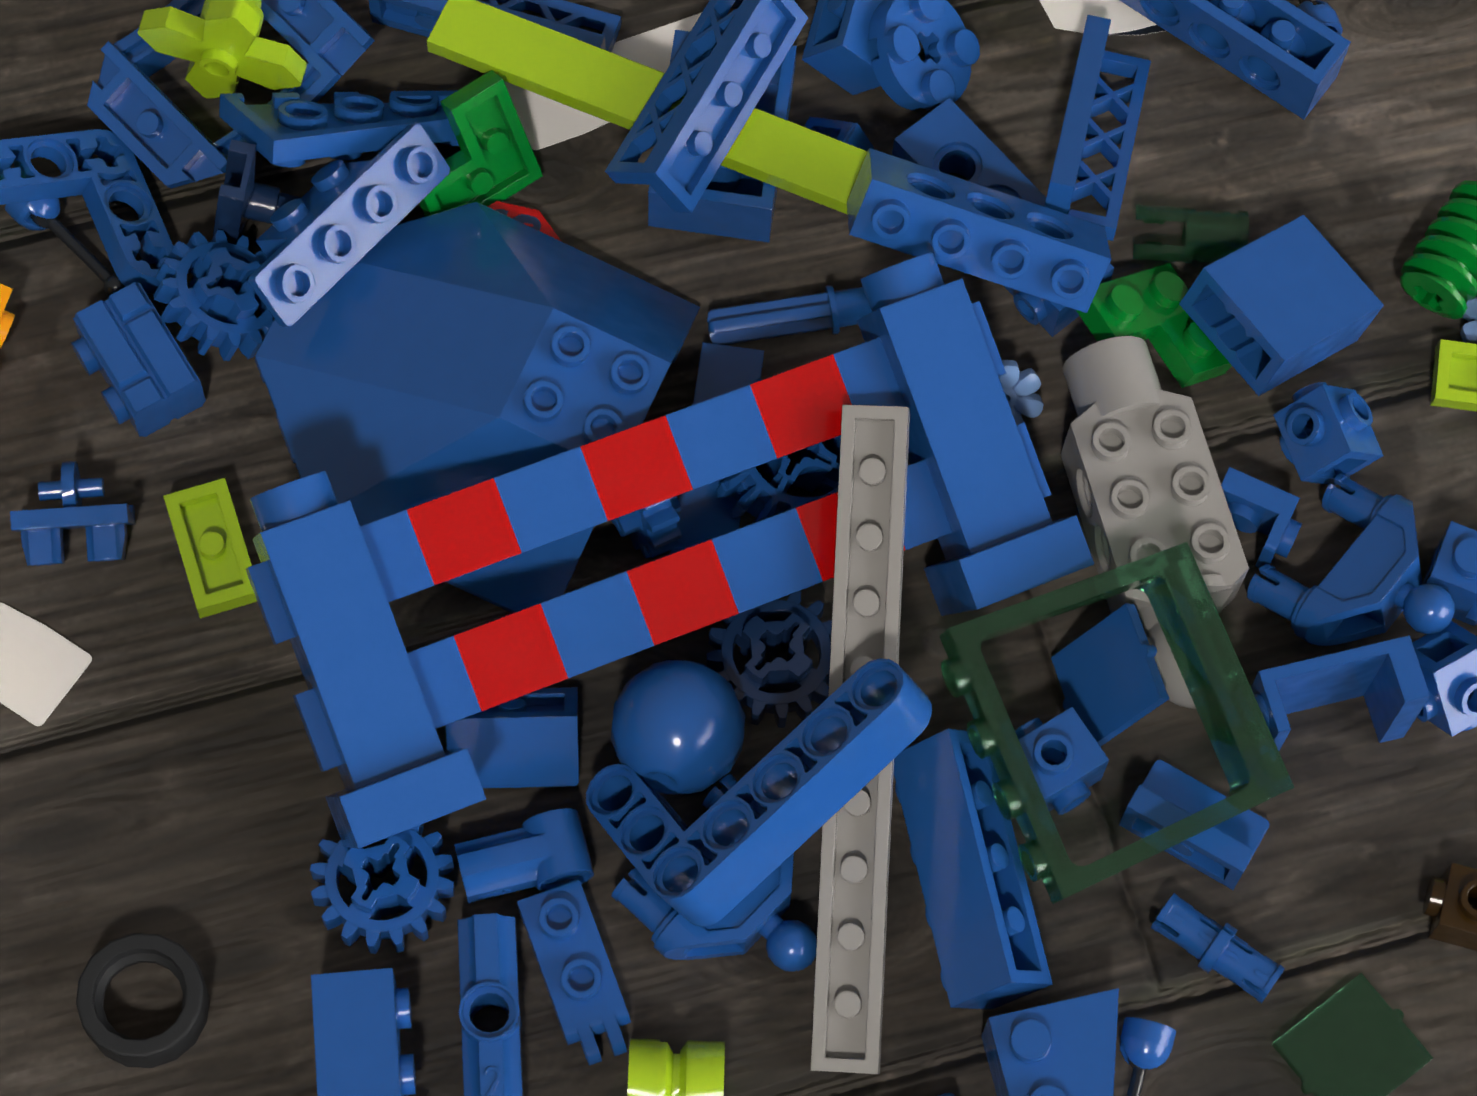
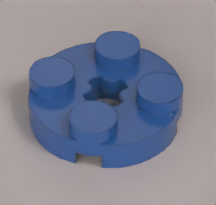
[868,0,980,111]

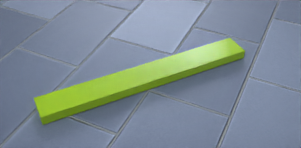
[427,0,868,215]

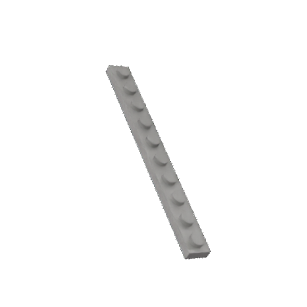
[811,405,910,1074]

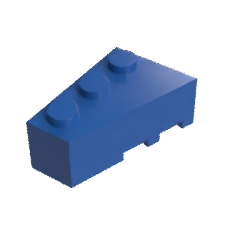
[981,988,1119,1096]

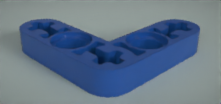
[0,129,174,294]

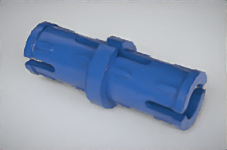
[1151,893,1285,1004]

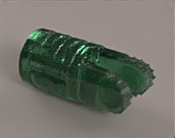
[1133,204,1249,263]

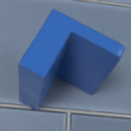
[446,687,579,788]
[1119,760,1270,890]

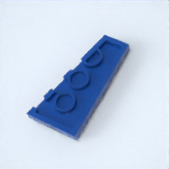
[219,90,459,168]

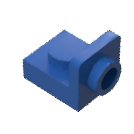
[1221,467,1302,568]

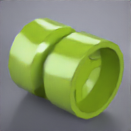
[627,1038,725,1096]

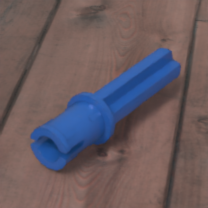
[707,285,872,345]

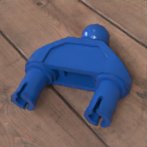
[1247,474,1455,646]
[611,774,817,972]

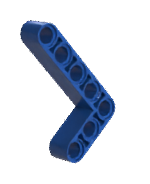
[586,658,932,927]

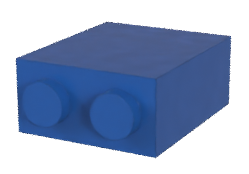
[1179,215,1384,396]

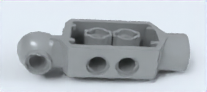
[1061,336,1249,709]

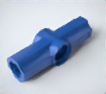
[457,913,523,1096]

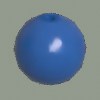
[611,660,745,795]

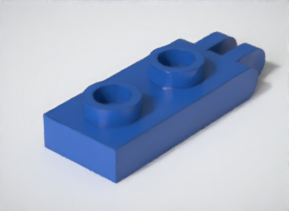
[517,880,631,1066]

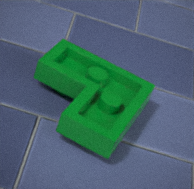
[419,70,543,217]
[1076,263,1232,388]

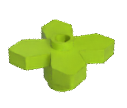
[137,0,307,99]

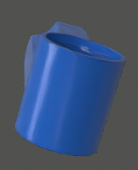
[454,808,594,903]

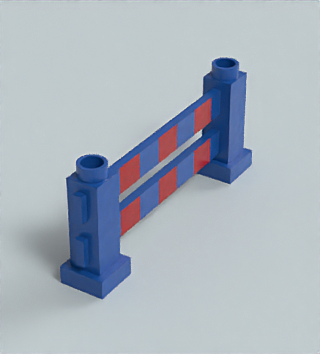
[245,252,1094,849]

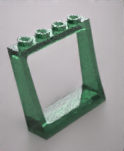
[939,542,1294,904]

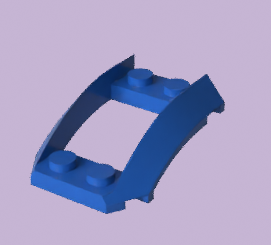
[87,0,375,189]

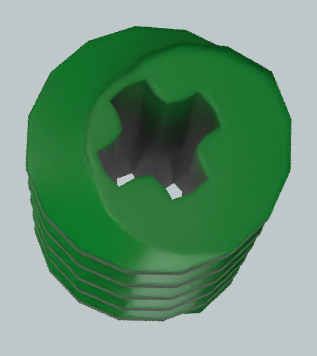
[1400,180,1477,320]

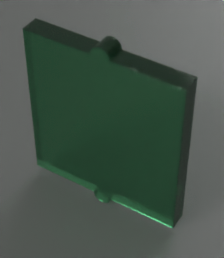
[1272,973,1433,1096]

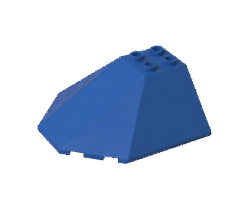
[255,202,700,613]

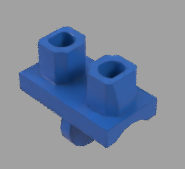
[10,461,136,566]

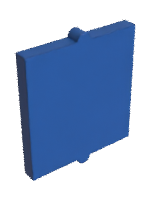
[1051,603,1169,747]

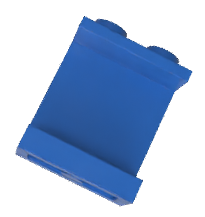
[1234,635,1430,772]

